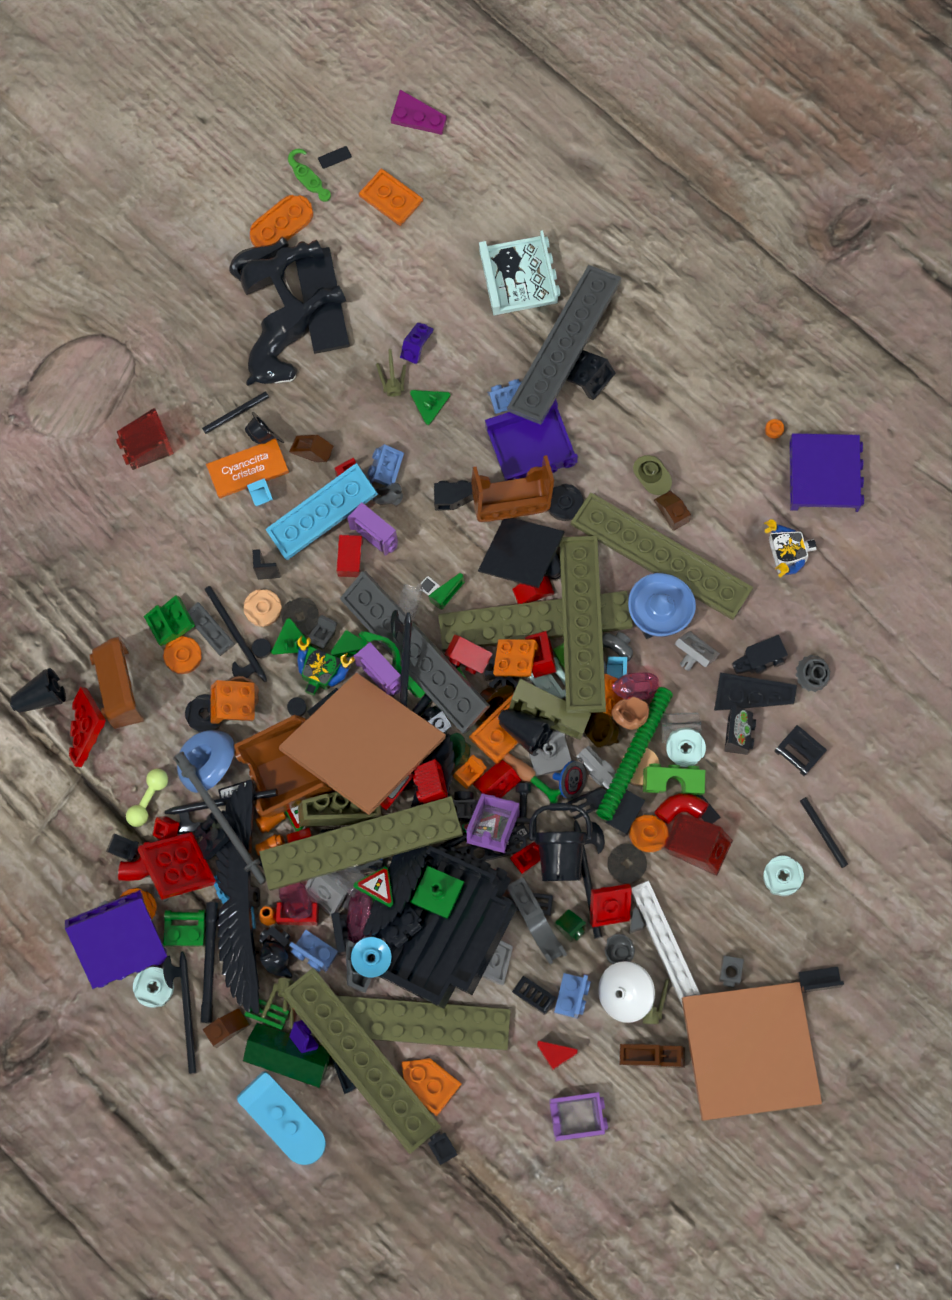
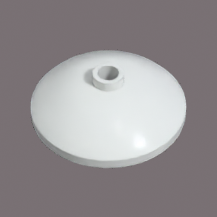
[598,961,655,1023]

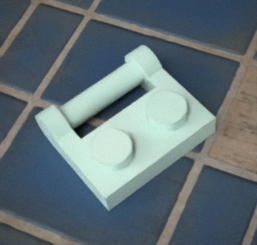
[529,657,566,699]

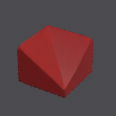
[152,816,179,840]

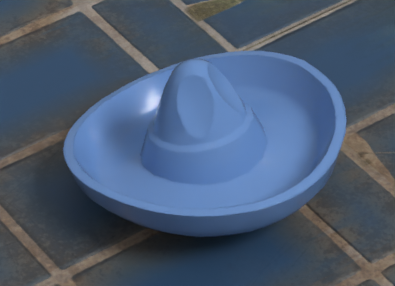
[628,573,696,637]
[177,730,235,793]

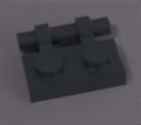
[194,812,230,860]

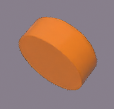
[765,419,784,439]

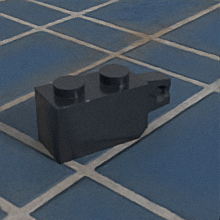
[732,635,788,674]

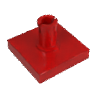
[590,884,632,927]

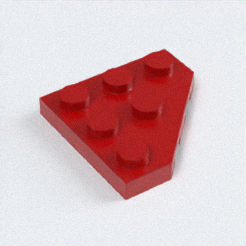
[69,687,106,768]

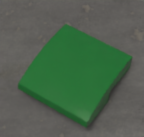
[144,595,195,646]

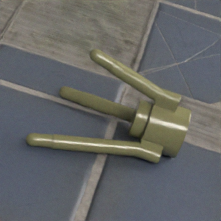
[376,349,406,397]
[261,978,294,1030]
[642,979,669,1024]

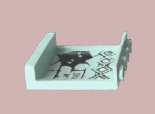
[479,230,560,315]

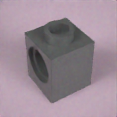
[718,955,744,988]

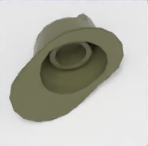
[633,455,672,495]

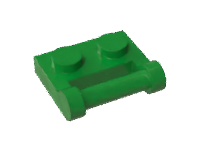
[164,910,206,947]

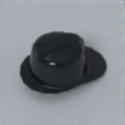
[245,412,285,444]

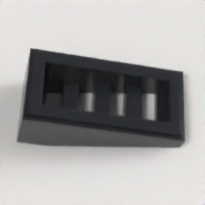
[512,976,556,1015]

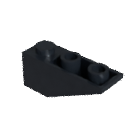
[434,480,474,511]

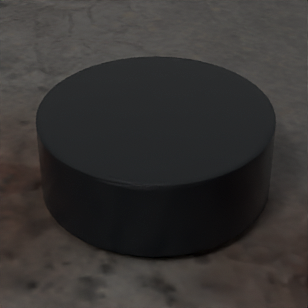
[252,638,272,658]
[287,697,307,717]
[454,791,474,800]

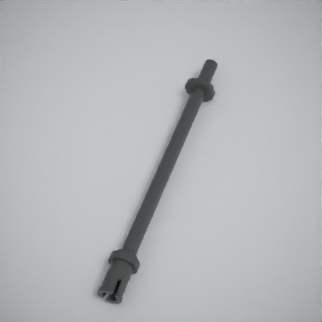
[173,752,266,885]

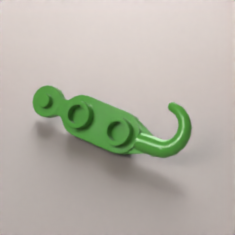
[288,149,331,202]

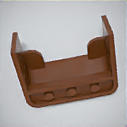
[471,455,554,522]
[89,636,144,729]

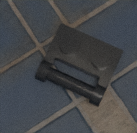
[774,725,827,776]

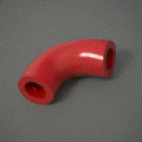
[654,793,709,824]
[118,842,152,881]

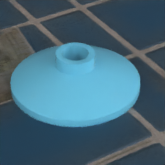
[351,937,391,978]

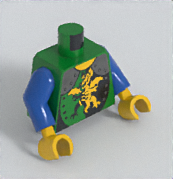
[297,636,355,696]

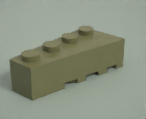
[298,791,381,827]

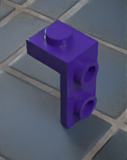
[400,323,434,364]

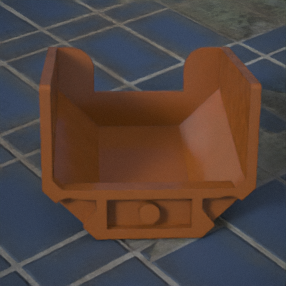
[234,715,335,818]

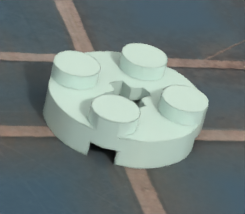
[666,727,706,767]
[763,856,804,896]
[133,967,174,1008]

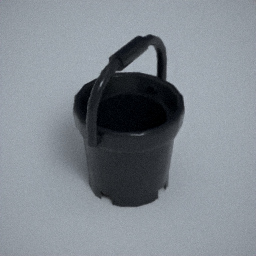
[529,803,592,881]

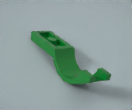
[358,631,425,698]

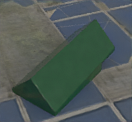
[243,1023,331,1088]

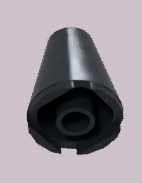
[10,668,66,713]
[498,708,554,756]

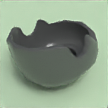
[604,934,635,964]

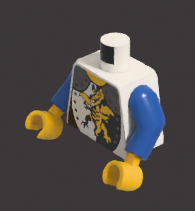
[764,519,816,577]

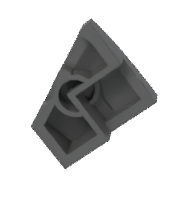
[346,940,375,993]

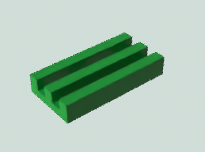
[245,999,290,1030]

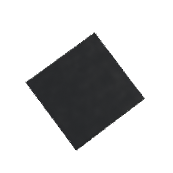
[478,518,565,588]

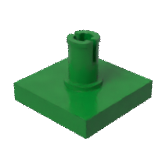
[411,866,464,919]

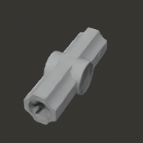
[576,746,629,790]

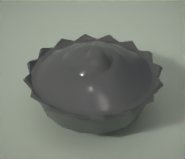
[795,655,830,692]

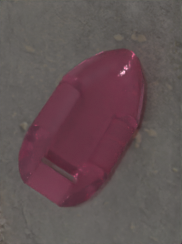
[612,672,659,699]
[279,882,313,921]
[346,889,371,943]

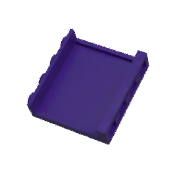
[485,399,578,481]
[790,433,864,512]
[65,890,168,989]

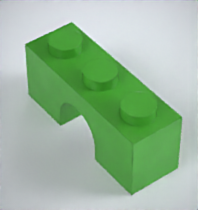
[643,764,705,796]

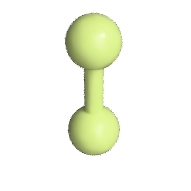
[126,769,168,827]

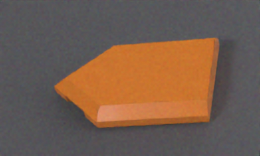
[402,1058,462,1116]

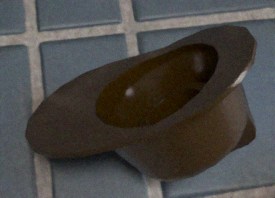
[479,685,513,722]
[584,712,620,748]

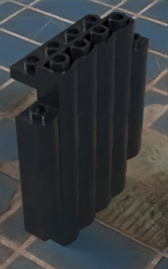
[371,845,517,1009]

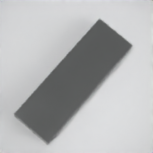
[187,602,235,656]

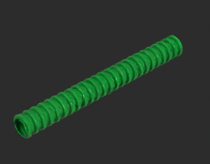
[596,687,673,820]

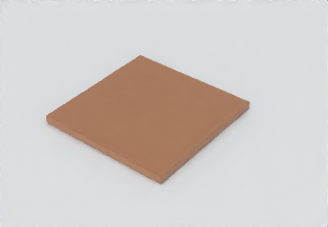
[279,672,446,815]
[681,982,822,1121]

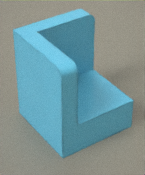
[247,478,273,506]
[607,656,627,682]

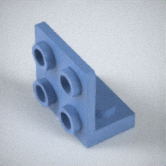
[289,930,338,972]
[554,973,591,1019]

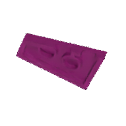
[391,90,447,135]

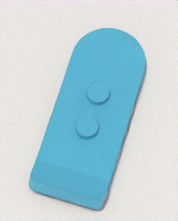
[236,1071,326,1165]

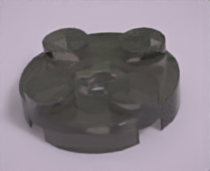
[281,597,320,636]
[607,844,647,884]

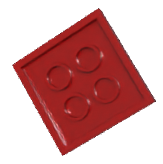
[138,832,216,900]

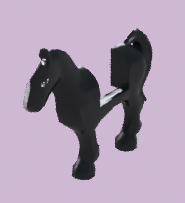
[229,236,347,386]

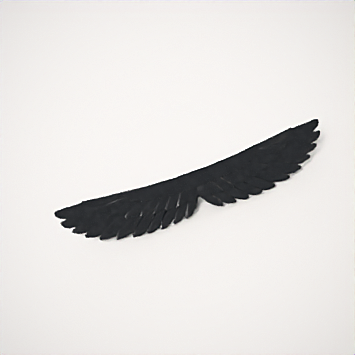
[363,730,455,936]
[216,780,260,1014]

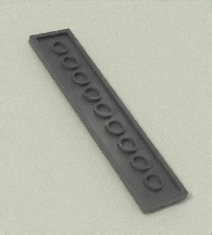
[507,265,621,425]
[340,571,490,734]

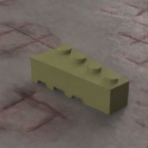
[509,679,591,740]

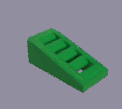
[428,573,465,610]

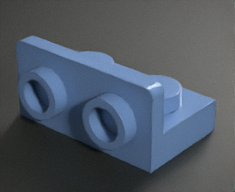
[487,379,522,414]
[367,444,404,486]

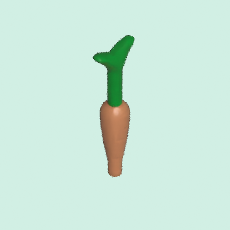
[503,753,561,803]

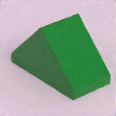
[331,630,368,659]

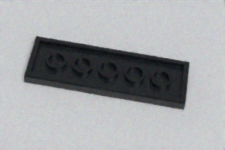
[295,247,350,354]

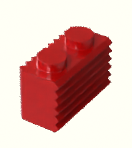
[413,759,448,804]

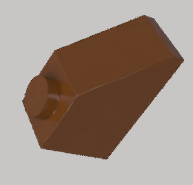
[289,435,334,462]
[654,491,691,531]
[202,1008,250,1048]

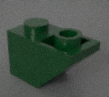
[554,909,586,942]

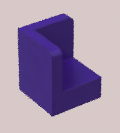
[289,1020,319,1053]

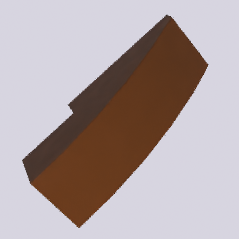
[619,1044,685,1068]

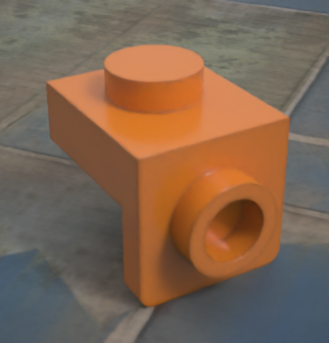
[453,755,487,790]

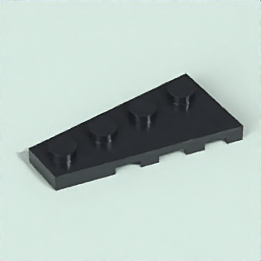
[714,672,797,711]

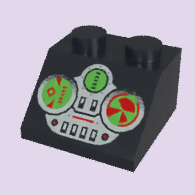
[724,705,756,755]

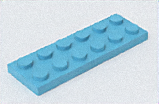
[265,463,378,560]

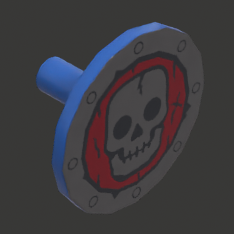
[553,760,586,800]

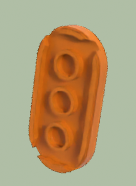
[250,195,313,247]

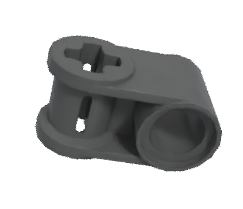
[453,799,479,822]

